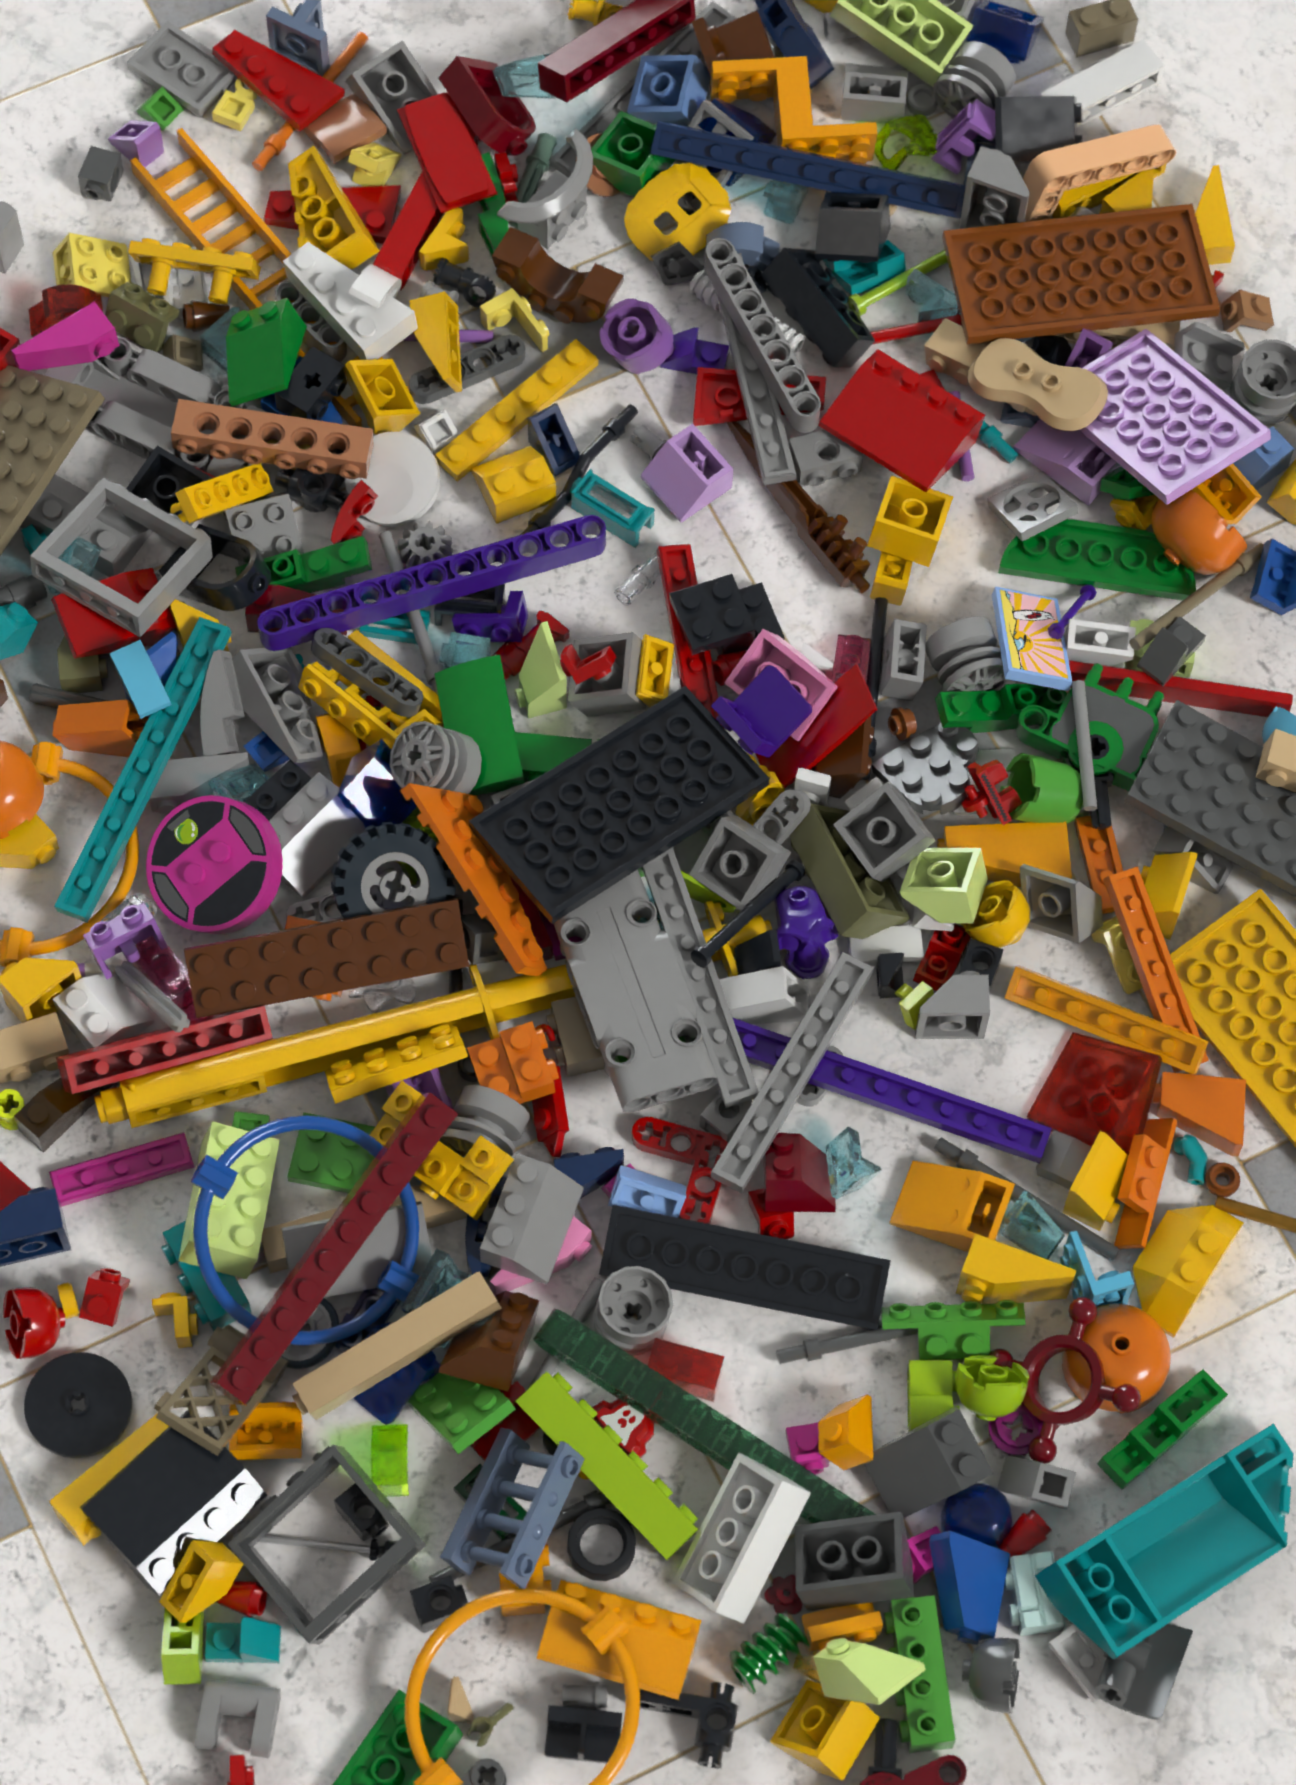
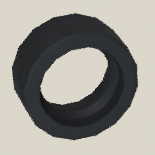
[567,1508,636,1581]

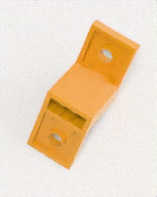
[710,56,877,164]

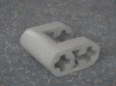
[195,1679,281,1758]

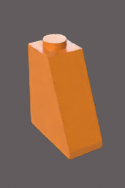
[52,699,148,757]
[1151,1072,1246,1157]

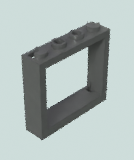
[228,1445,426,1644]

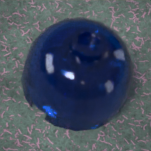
[940,1482,1013,1549]

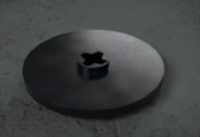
[24,1352,132,1458]

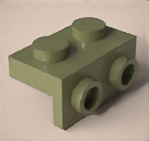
[105,282,180,353]

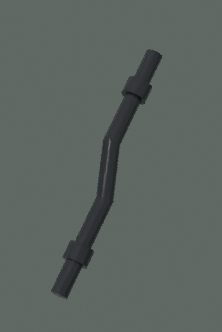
[520,404,638,535]

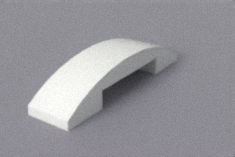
[348,264,402,308]

